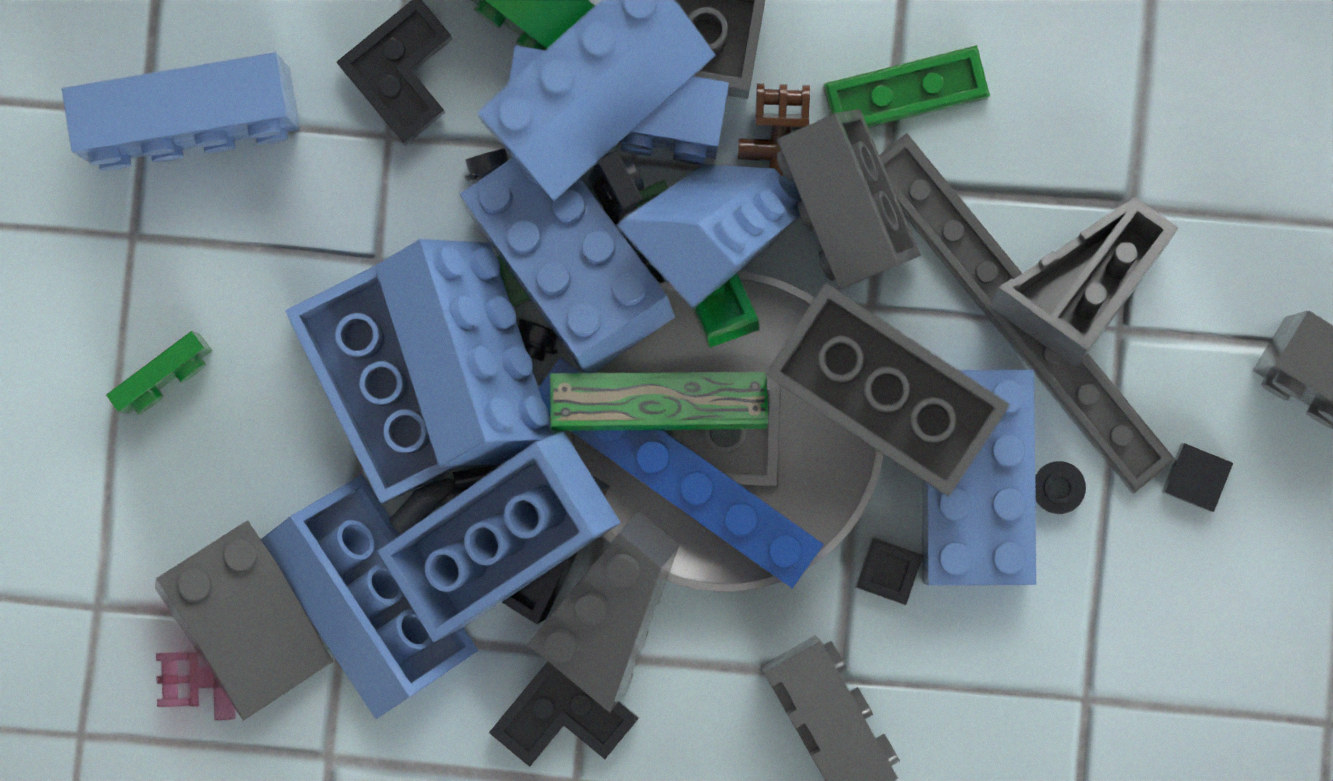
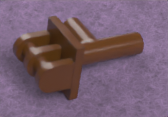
[738,83,810,176]

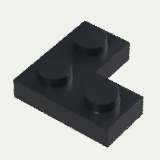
[336,0,453,146]
[588,151,653,268]
[489,661,639,767]

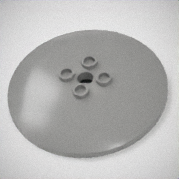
[565,271,884,592]

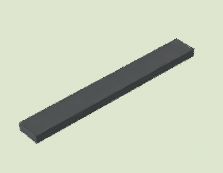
[880,133,1176,493]

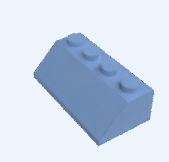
[477,0,715,201]
[617,164,802,307]
[261,475,479,719]

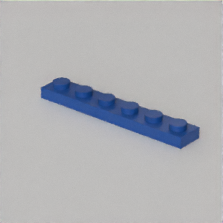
[539,358,824,589]

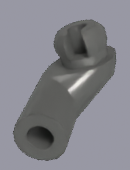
[390,478,462,534]

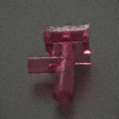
[156,650,236,720]

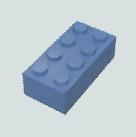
[508,45,729,165]
[61,52,300,171]
[460,157,675,373]
[375,239,554,467]
[285,265,461,504]
[922,370,1036,585]
[378,431,621,643]

